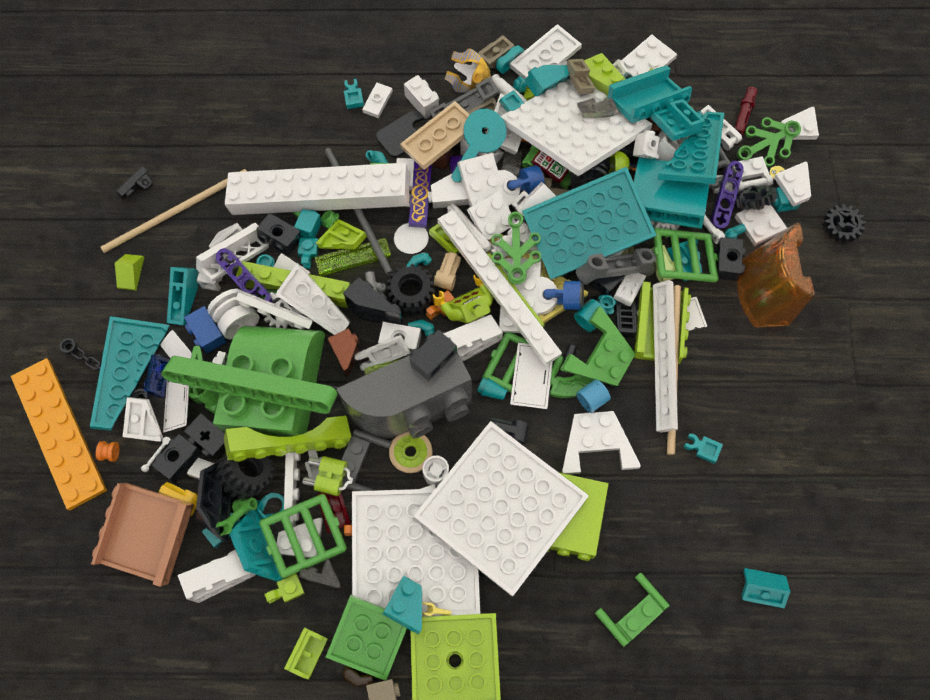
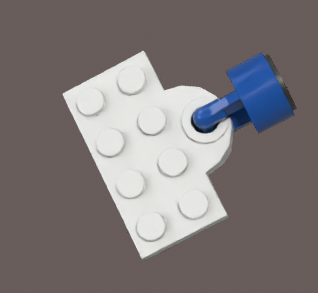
[457,153,545,210]
[499,258,584,333]

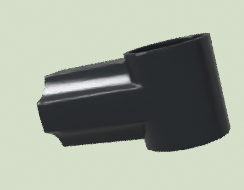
[491,418,529,445]

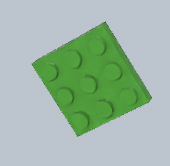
[326,595,407,681]

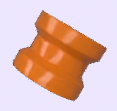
[96,441,120,462]

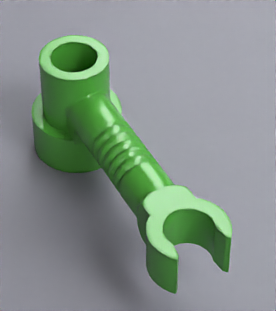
[216,498,257,536]

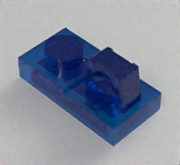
[142,354,169,397]

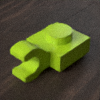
[265,574,305,603]

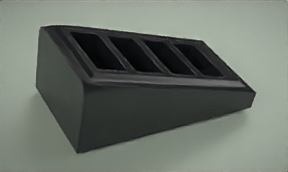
[616,301,637,338]

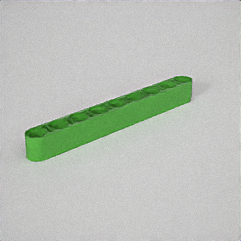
[161,356,338,414]

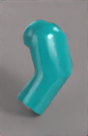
[724,223,746,239]

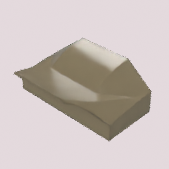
[478,35,514,69]

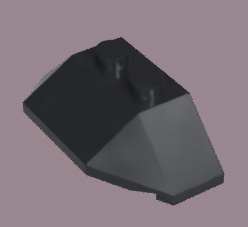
[196,461,232,542]

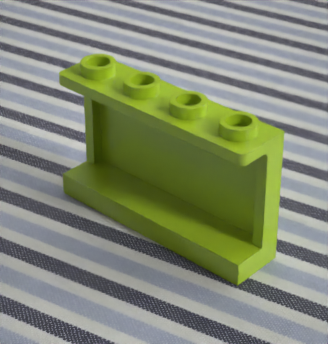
[634,281,691,364]

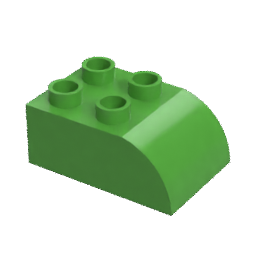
[213,325,325,437]

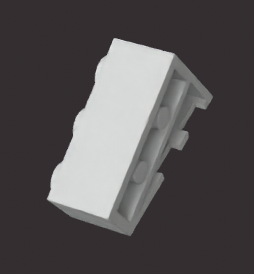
[444,315,503,361]
[178,550,256,603]

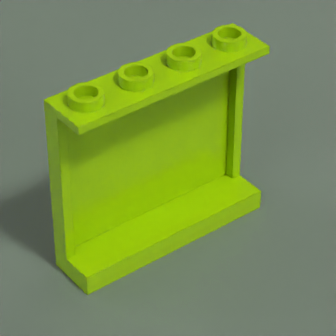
[547,472,609,561]

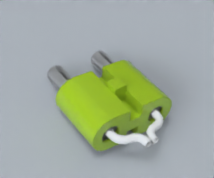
[303,456,353,496]

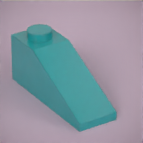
[524,65,570,97]
[167,267,199,325]

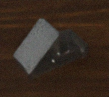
[299,558,343,590]

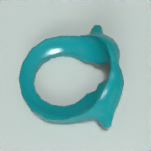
[256,493,284,525]

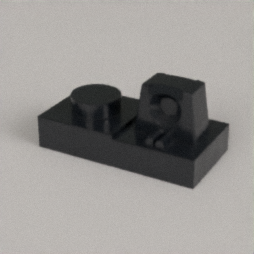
[116,166,152,199]

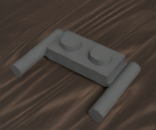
[342,429,392,491]

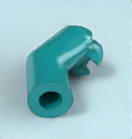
[365,150,388,163]
[407,252,432,267]
[408,320,435,336]

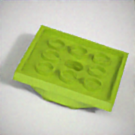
[411,613,501,700]

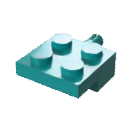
[651,99,705,141]

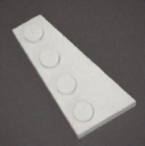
[275,263,350,335]

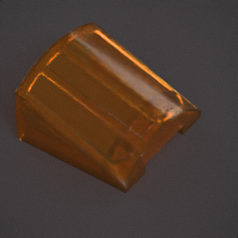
[737,223,815,327]

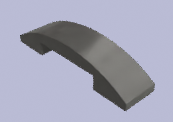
[430,77,499,118]

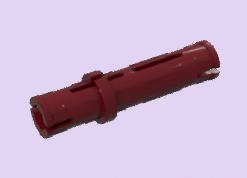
[734,87,758,136]

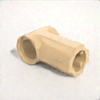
[434,252,461,291]

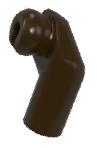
[342,666,373,687]

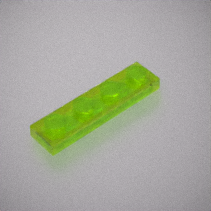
[314,238,391,276]

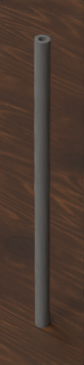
[324,148,393,276]

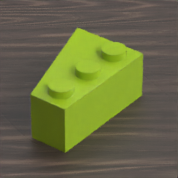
[584,53,625,96]

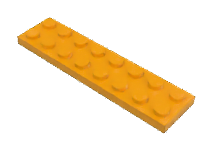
[11,358,107,510]

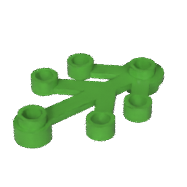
[737,117,801,168]
[491,212,541,285]

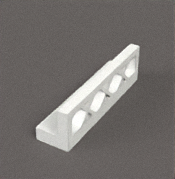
[196,223,269,283]

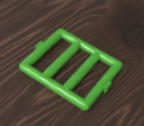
[653,228,718,282]
[483,332,563,393]
[259,494,347,578]

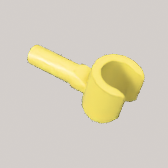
[422,602,451,616]

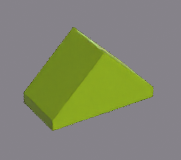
[115,254,144,290]

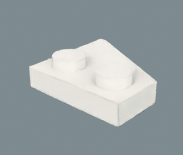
[774,162,811,207]
[123,397,163,442]

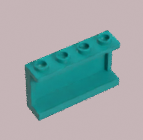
[607,65,692,123]

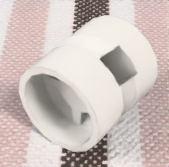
[423,456,449,488]

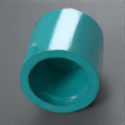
[574,299,608,332]

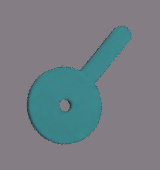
[451,109,506,182]

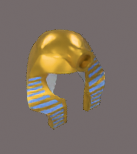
[445,48,491,93]

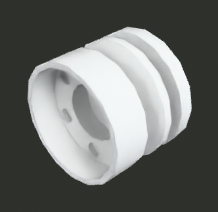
[207,289,259,339]

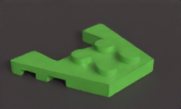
[560,306,635,386]

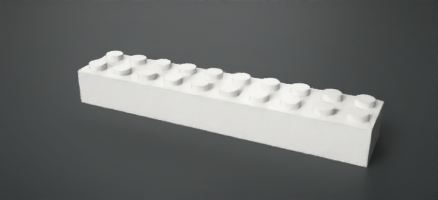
[225,163,410,215]

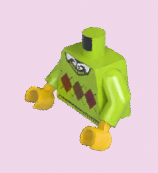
[433,274,493,323]

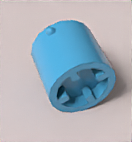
[576,379,611,413]

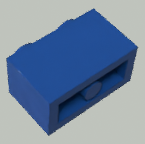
[184,306,226,353]

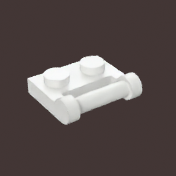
[734,156,773,192]

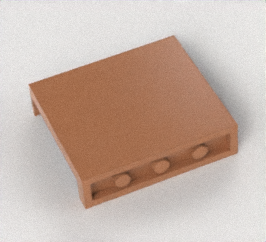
[91,483,194,587]

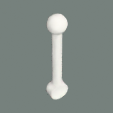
[141,437,171,472]

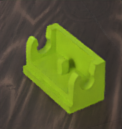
[284,628,328,680]

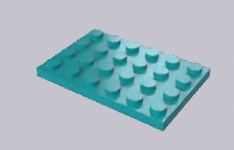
[522,167,656,280]

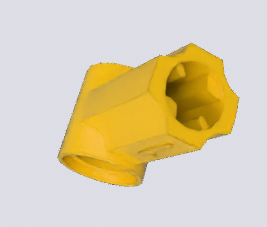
[159,482,198,516]

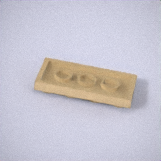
[400,101,470,170]

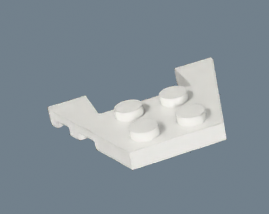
[562,411,640,475]

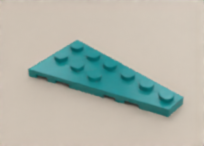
[658,112,724,184]
[90,316,170,431]

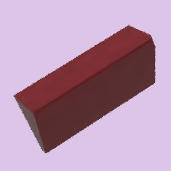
[317,492,351,533]

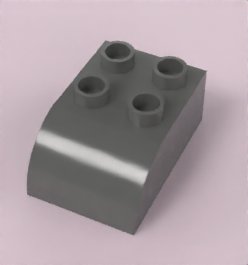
[337,337,472,439]

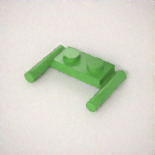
[595,572,670,647]

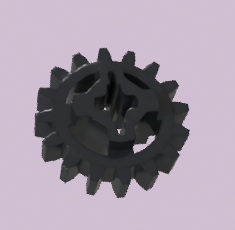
[736,185,777,210]
[823,204,866,243]

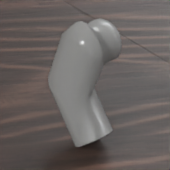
[365,272,386,293]

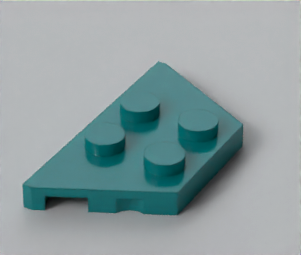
[229,509,285,582]

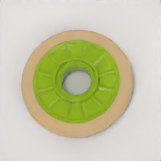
[389,431,433,473]

